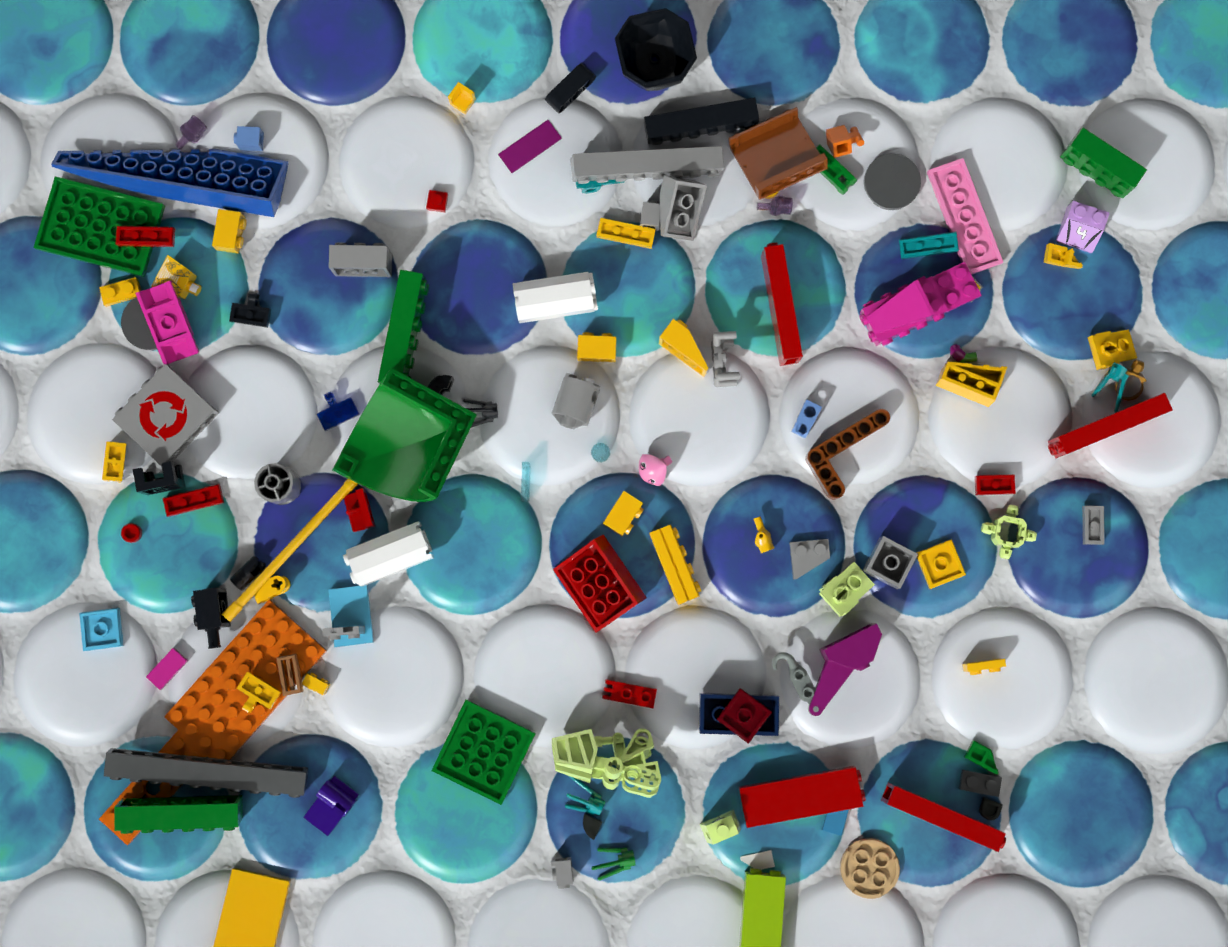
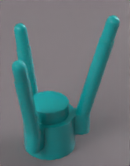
[1091,362,1129,413]
[565,776,605,815]

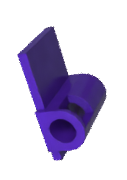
[303,776,359,836]

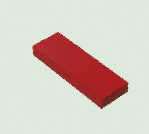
[116,226,175,247]
[163,484,224,517]

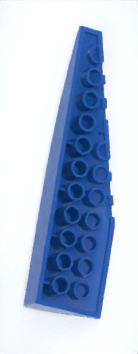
[51,149,289,217]

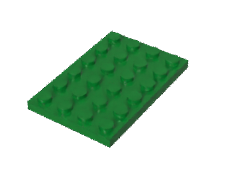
[33,176,165,277]

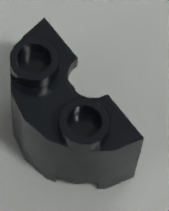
[428,375,454,395]

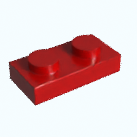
[974,475,1016,496]

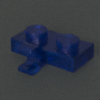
[317,391,360,431]

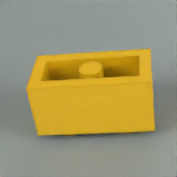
[302,672,330,695]

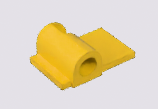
[1087,329,1137,370]

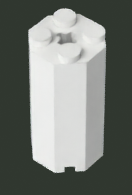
[513,272,598,323]
[343,521,434,587]

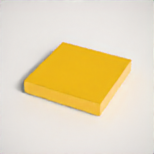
[916,539,966,589]

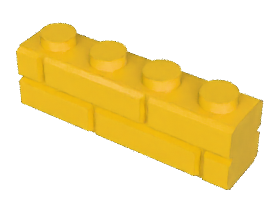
[649,524,702,605]

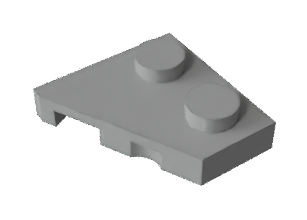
[789,539,830,580]
[323,626,365,640]

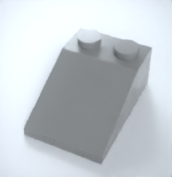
[660,175,707,241]

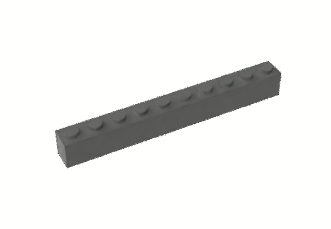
[104,748,308,798]

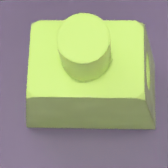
[700,810,741,844]

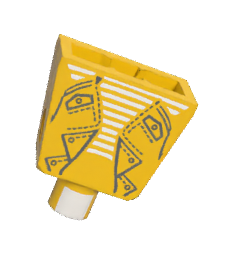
[151,255,202,299]

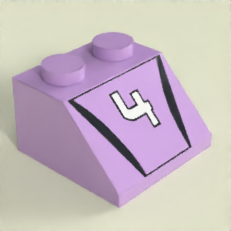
[1056,201,1109,253]

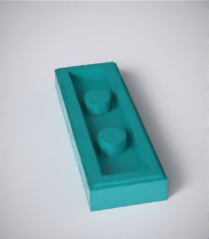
[899,232,959,259]

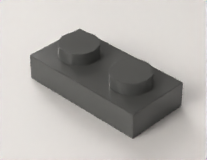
[959,769,1002,797]

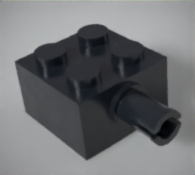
[191,588,231,649]

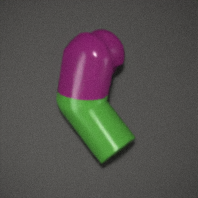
[950,344,977,363]

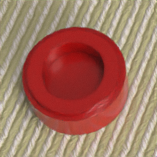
[121,523,142,543]

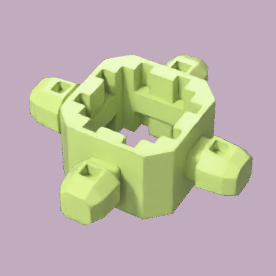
[981,505,1037,559]

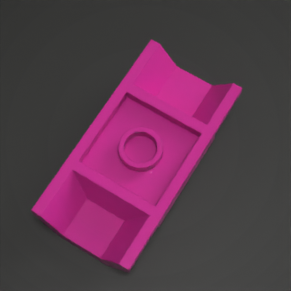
[135,280,200,365]

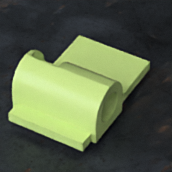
[819,562,875,617]

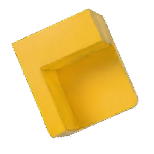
[448,82,476,114]

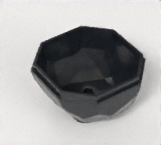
[615,8,697,91]

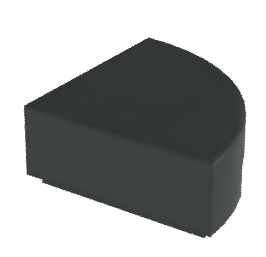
[583,813,602,840]

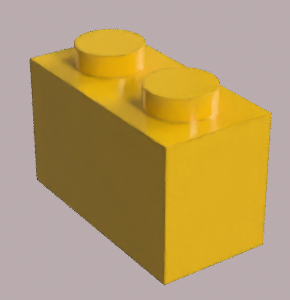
[212,209,247,253]
[577,332,616,362]
[603,491,644,537]

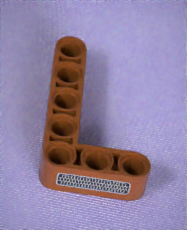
[805,409,890,500]

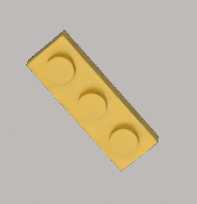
[596,218,656,249]

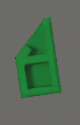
[964,740,999,775]

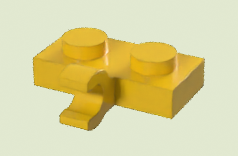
[236,672,282,713]

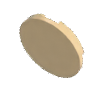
[840,838,900,899]

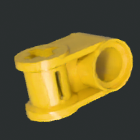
[254,576,291,604]

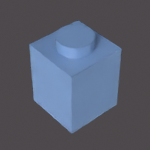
[234,126,264,151]

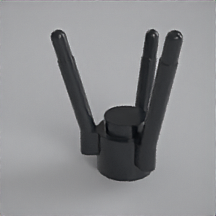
[463,399,498,428]

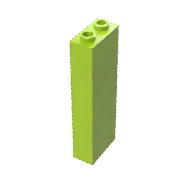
[739,868,786,947]

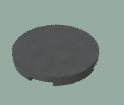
[864,154,921,210]
[121,297,158,351]

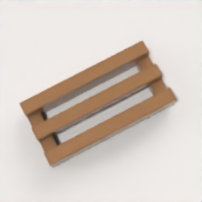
[276,654,304,696]

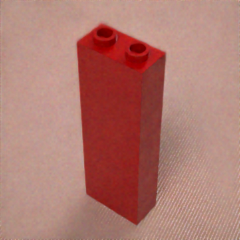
[761,243,803,366]
[1048,393,1173,459]
[739,766,866,828]
[881,782,1006,852]

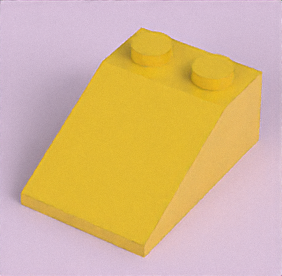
[659,319,708,377]

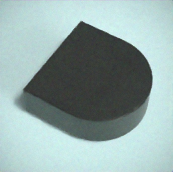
[979,797,1003,820]

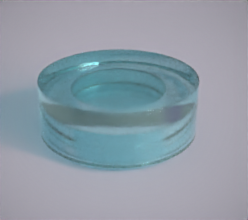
[591,443,610,463]

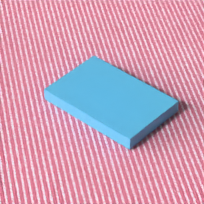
[328,585,374,647]

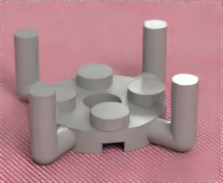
[711,331,740,387]

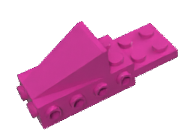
[859,262,982,346]

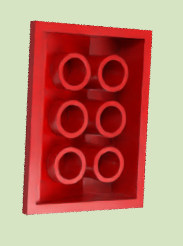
[553,534,647,633]

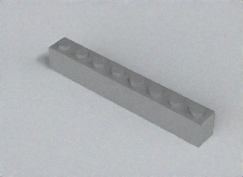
[570,146,724,184]

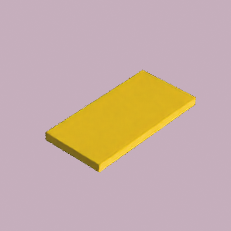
[213,868,291,947]

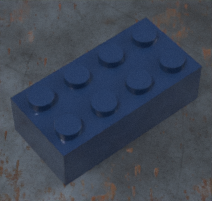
[699,693,779,736]

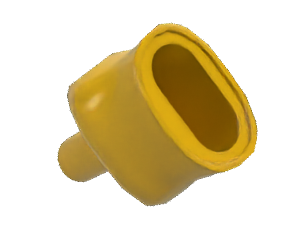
[754,516,775,553]

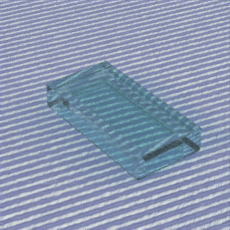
[521,462,531,502]

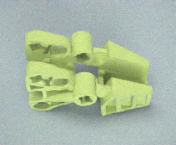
[551,728,661,798]

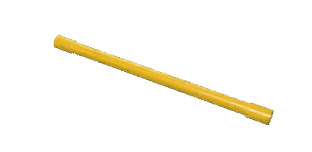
[222,479,358,622]

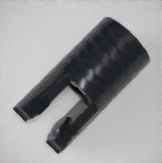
[230,556,266,591]

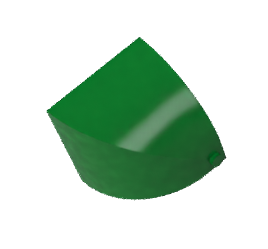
[332,368,477,502]

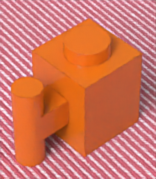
[826,125,864,158]

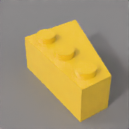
[935,362,1007,407]

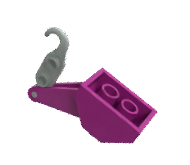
[772,623,882,716]

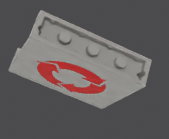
[112,364,219,466]

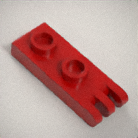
[602,680,657,709]

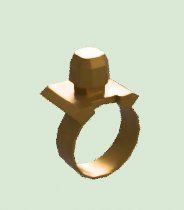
[1114,359,1147,401]

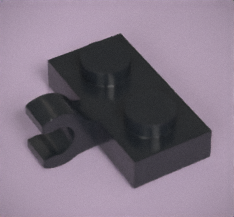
[229,292,271,328]

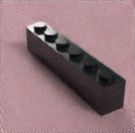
[644,97,759,145]

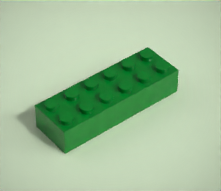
[377,270,429,384]
[114,795,243,834]

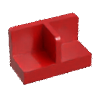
[344,488,376,532]

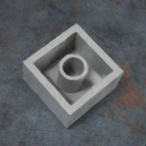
[862,536,918,589]

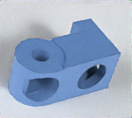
[791,400,822,438]

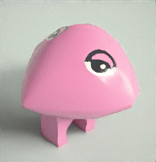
[639,454,672,486]

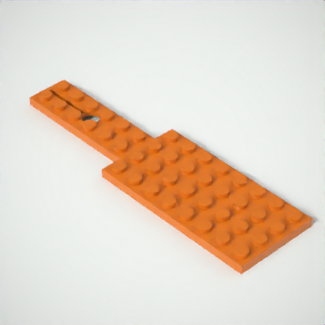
[99,600,327,845]

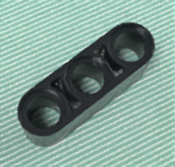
[545,62,596,114]

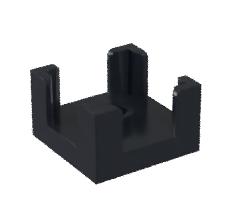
[132,461,186,495]

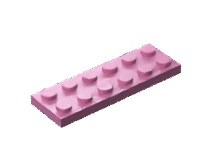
[927,158,1003,275]

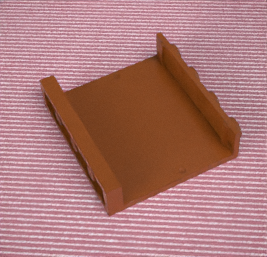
[729,107,828,200]

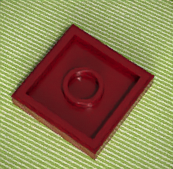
[717,688,772,744]

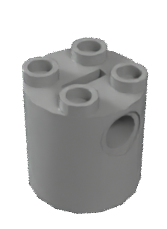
[552,373,600,429]
[254,463,301,505]

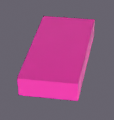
[146,648,188,690]

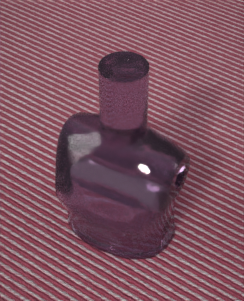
[175,115,208,150]
[757,195,793,216]

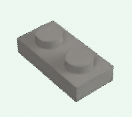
[1082,506,1104,545]

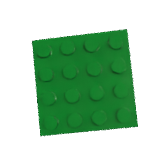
[431,699,536,805]

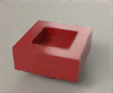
[426,190,448,213]

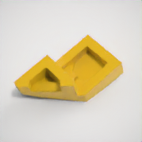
[1043,243,1083,269]

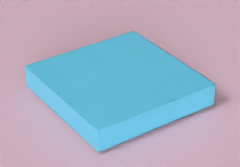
[79,608,124,651]

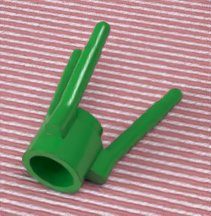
[591,847,636,881]

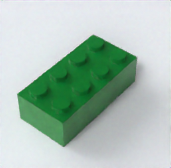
[1060,128,1147,198]

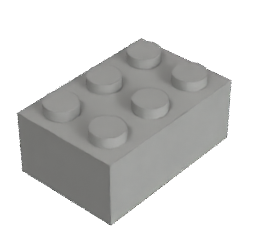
[329,242,393,277]

